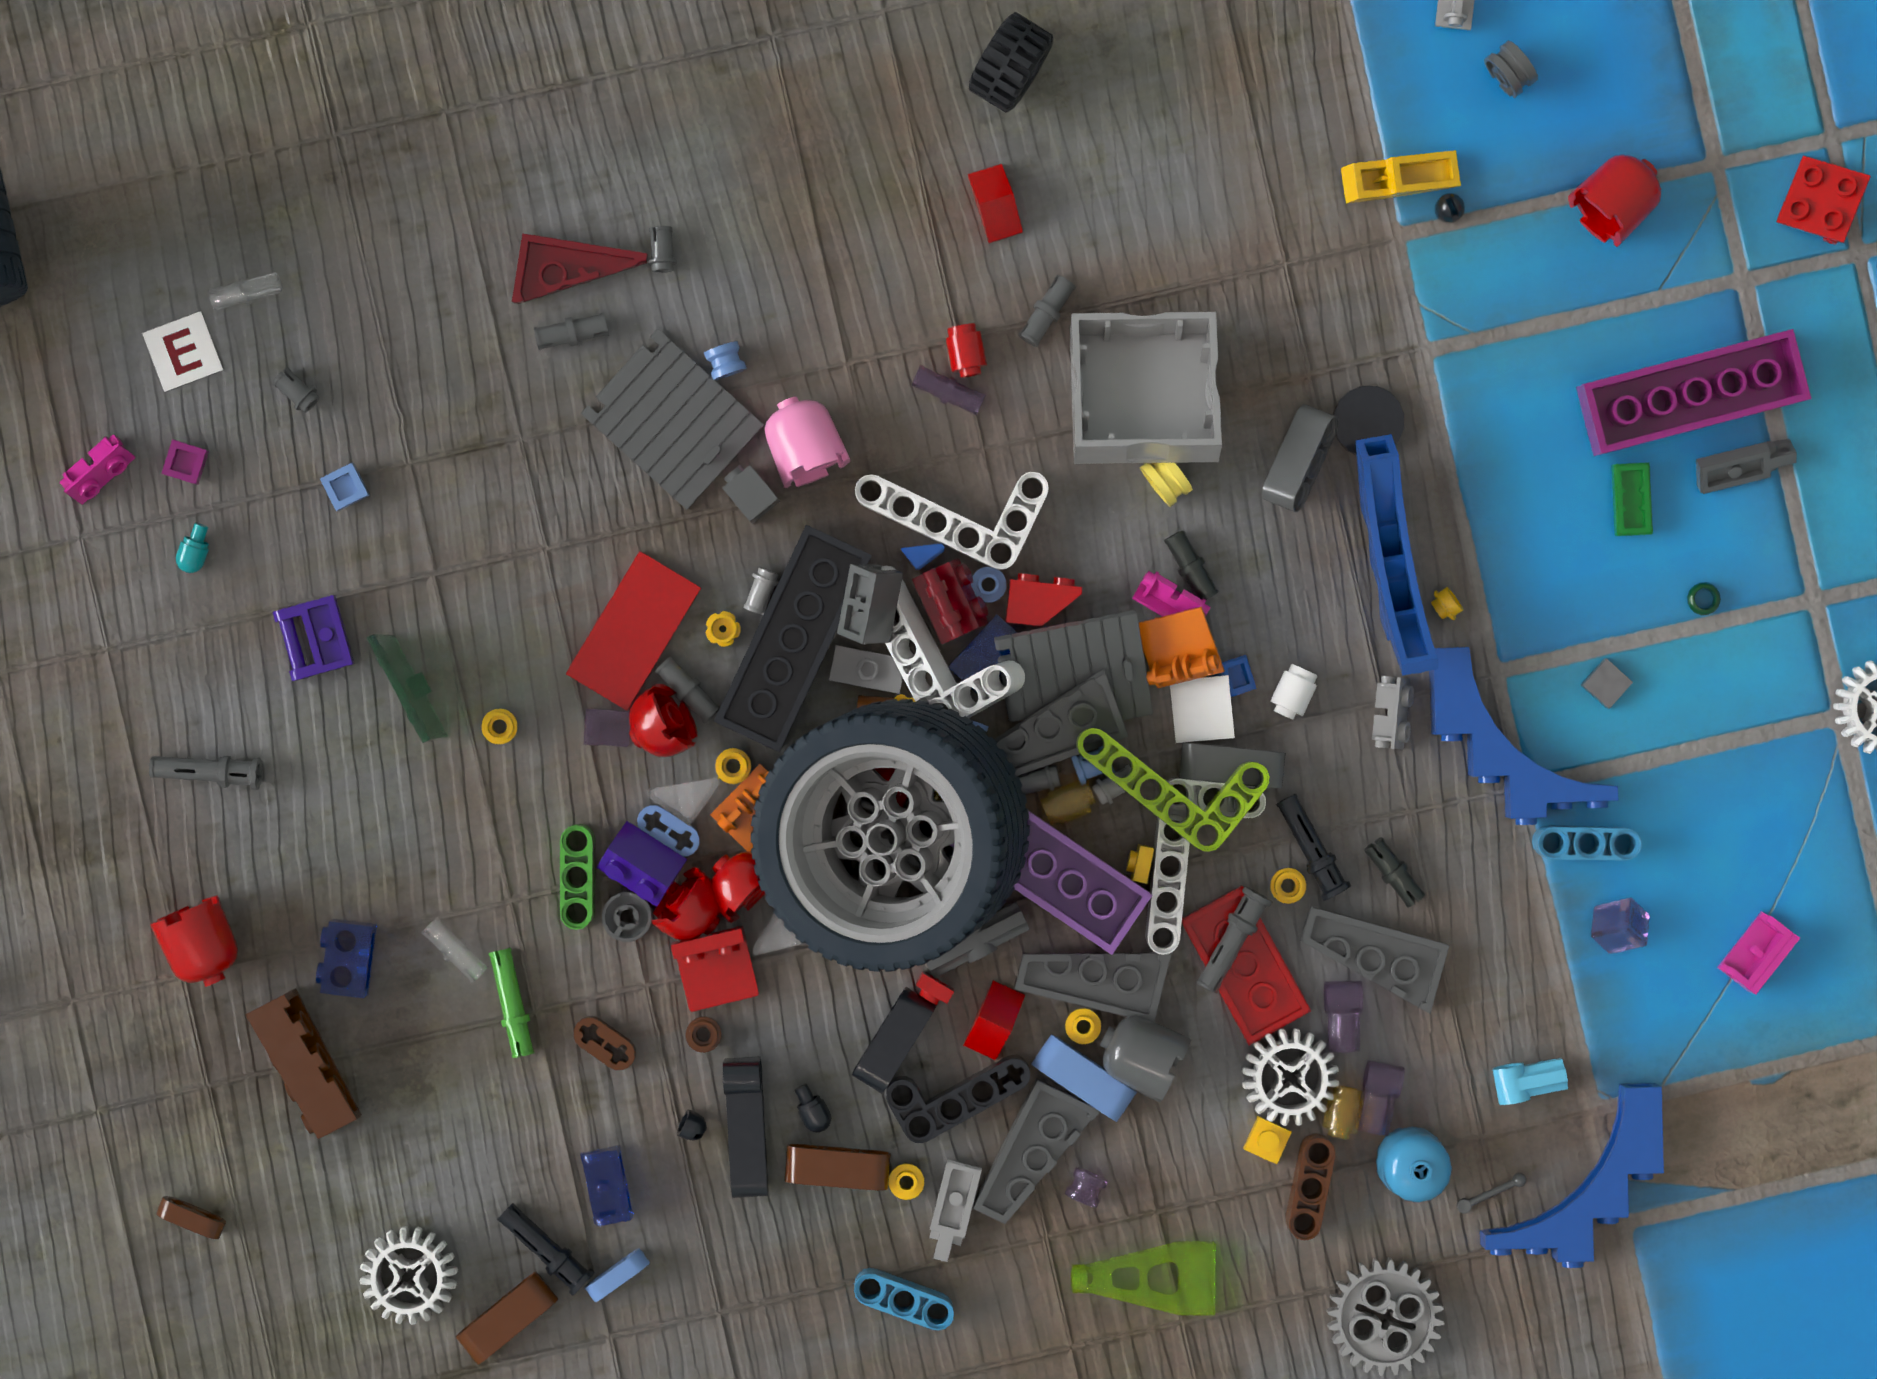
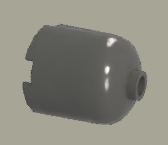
[1100,1015,1191,1102]

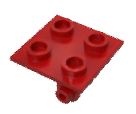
[1776,156,1871,245]

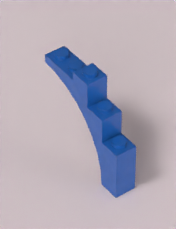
[1356,434,1438,676]
[1429,647,1619,825]
[1480,1083,1664,1268]

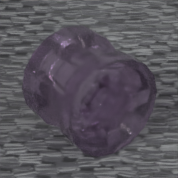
[1065,1167,1108,1208]

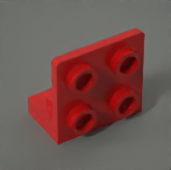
[671,925,759,1012]

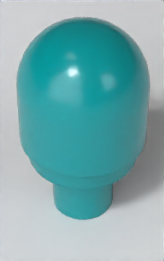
[176,523,209,573]

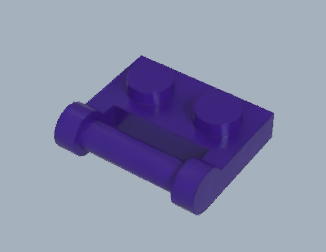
[272,595,355,682]

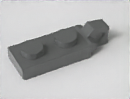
[1696,439,1797,494]

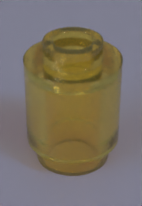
[1040,779,1096,826]
[1322,1085,1364,1139]

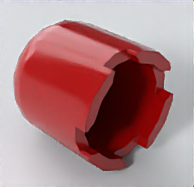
[1568,154,1661,247]
[150,895,238,987]

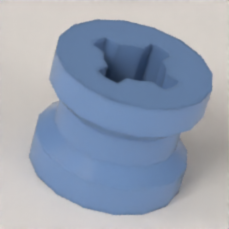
[704,341,747,380]

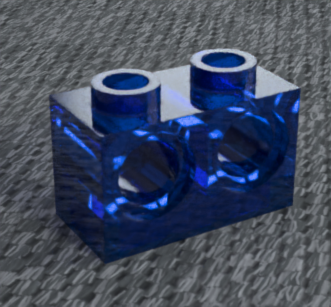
[316,919,377,998]

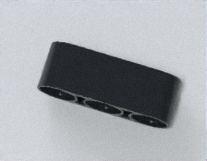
[851,987,937,1094]

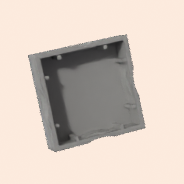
[1070,312,1222,464]

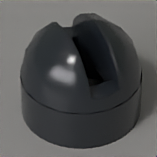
[1435,193,1465,223]
[677,1109,707,1141]

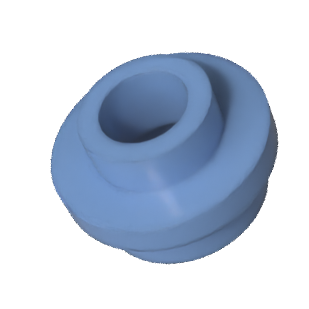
[971,567,1006,603]

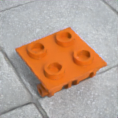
[1139,606,1225,689]
[710,764,768,851]

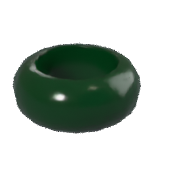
[1687,582,1721,615]

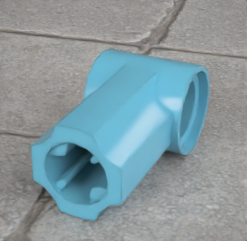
[1492,1058,1568,1105]

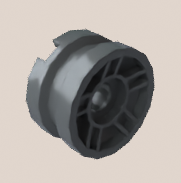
[1484,40,1539,98]
[602,890,654,942]

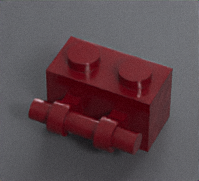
[912,558,989,644]

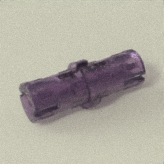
[911,365,986,416]

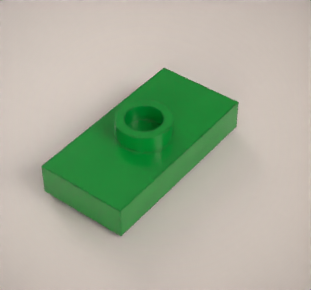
[1611,462,1653,536]

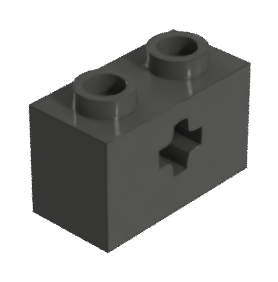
[722,465,780,524]

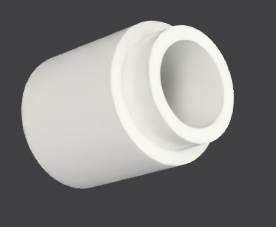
[1270,664,1317,720]

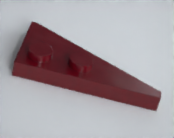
[512,233,648,304]

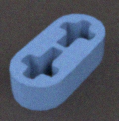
[637,805,700,857]
[584,1248,650,1302]

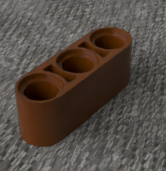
[1285,1133,1335,1240]
[784,1144,891,1191]
[455,1271,558,1365]

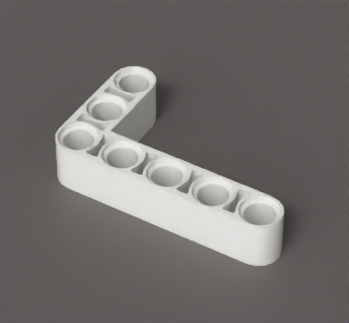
[855,472,1049,570]
[881,566,1025,718]
[1145,778,1266,955]

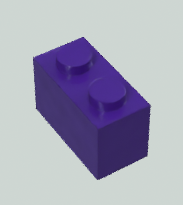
[596,821,687,907]

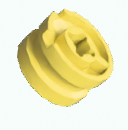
[1140,463,1193,507]

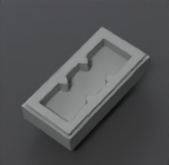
[829,645,903,694]

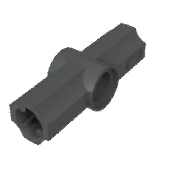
[926,902,1030,978]

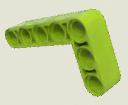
[1076,728,1270,852]

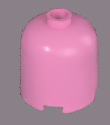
[765,397,850,488]

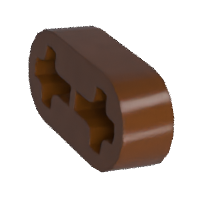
[574,1016,636,1070]
[156,1196,226,1239]

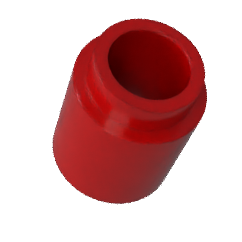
[945,323,987,378]

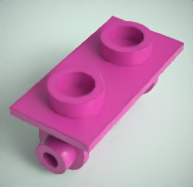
[60,434,136,505]
[1132,571,1211,617]

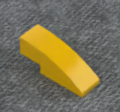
[1341,150,1461,204]

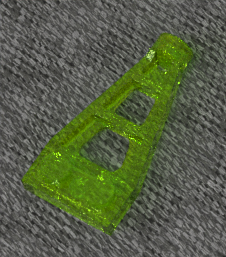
[1071,1241,1216,1315]

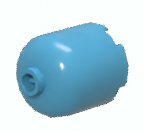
[1376,1127,1452,1203]

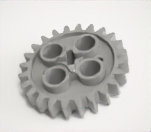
[1326,1257,1444,1376]

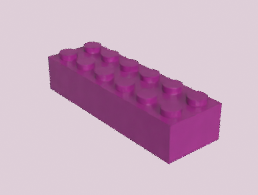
[1576,329,1811,456]

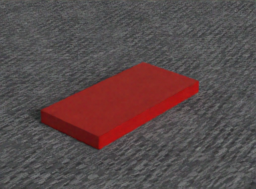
[566,551,702,711]
[1182,885,1311,1045]

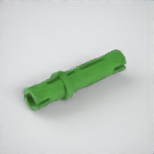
[488,948,535,1058]

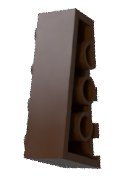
[245,988,362,1139]

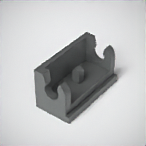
[837,564,903,644]

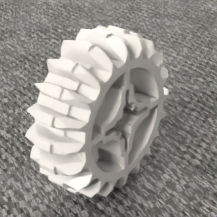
[1833,661,1877,754]
[1242,1028,1339,1126]
[360,1226,458,1325]

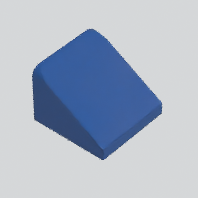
[900,543,945,570]
[1206,655,1257,697]

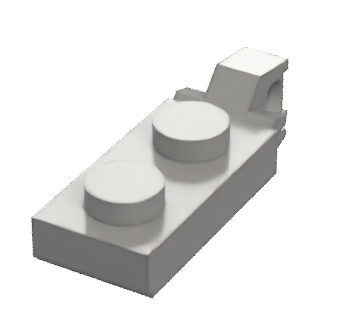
[929,1159,982,1262]

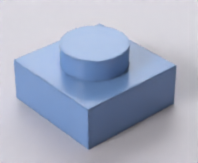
[320,463,370,511]

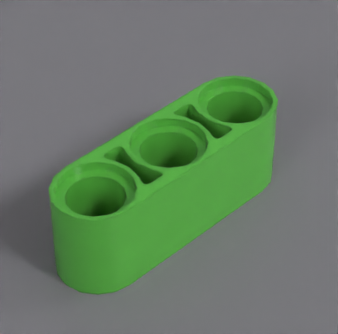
[560,824,596,930]

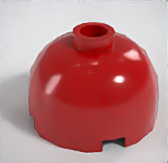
[629,684,698,757]
[711,851,765,923]
[651,867,720,941]

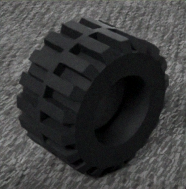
[969,12,1053,113]

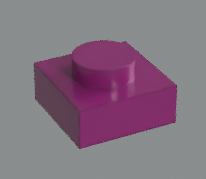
[161,439,209,485]

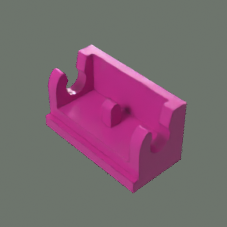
[1717,911,1800,995]

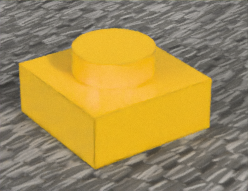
[1126,844,1154,884]
[1243,1116,1292,1164]

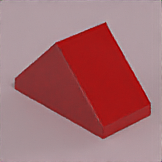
[967,164,1023,243]
[963,980,1025,1060]

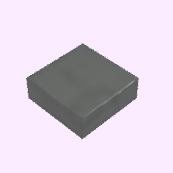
[1581,658,1633,709]

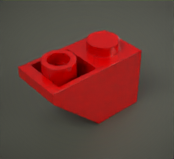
[1005,573,1082,627]

